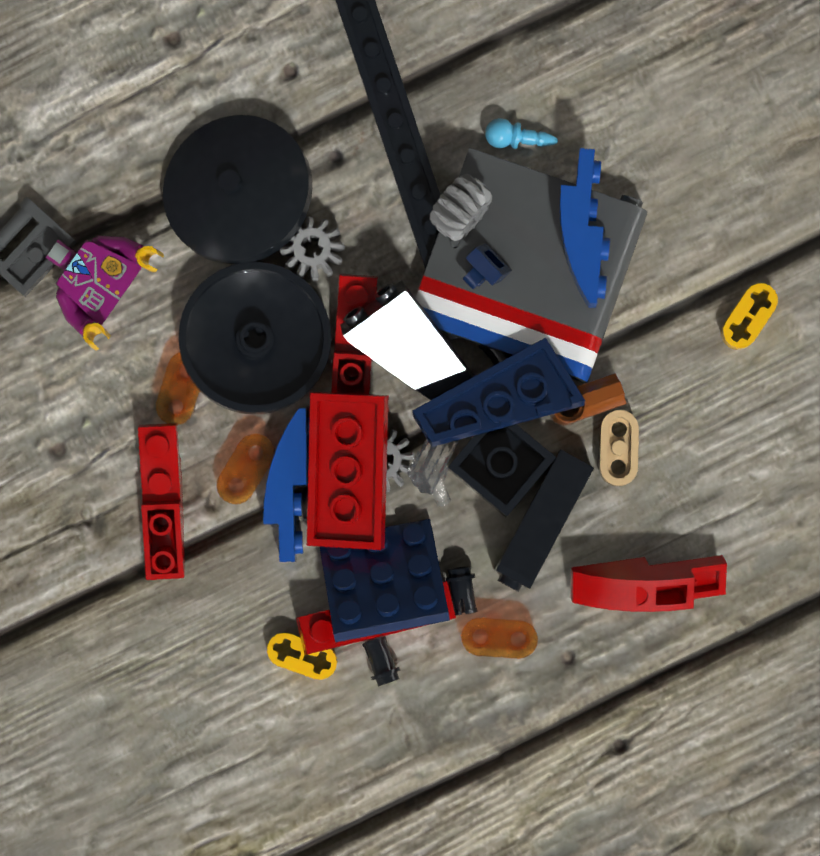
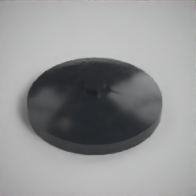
[163,115,313,265]
[179,262,331,415]

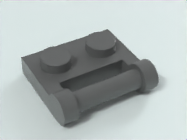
[0,196,76,297]

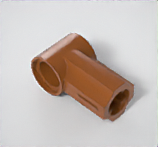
[550,373,627,426]

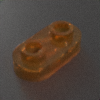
[156,352,200,426]
[217,434,275,505]
[461,617,538,659]

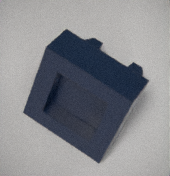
[463,243,512,290]

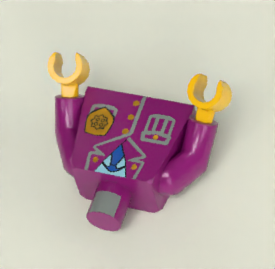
[45,236,164,350]

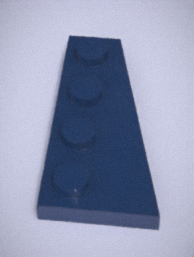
[412,338,585,447]

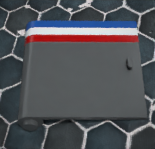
[416,148,648,383]

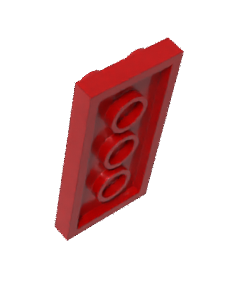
[307,392,389,550]

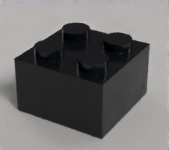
[448,424,556,517]

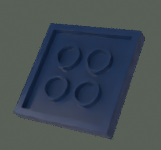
[320,519,450,642]

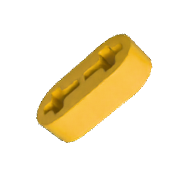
[721,283,778,350]
[267,632,338,680]

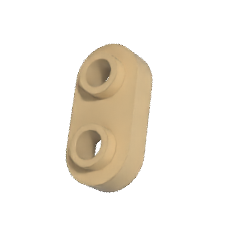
[599,410,639,486]

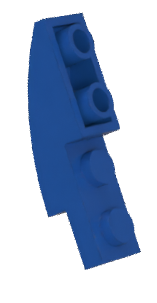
[559,148,610,308]
[263,408,310,562]

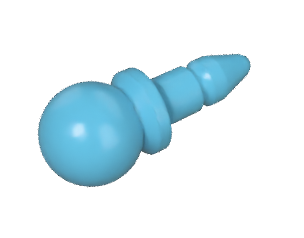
[485,118,558,149]

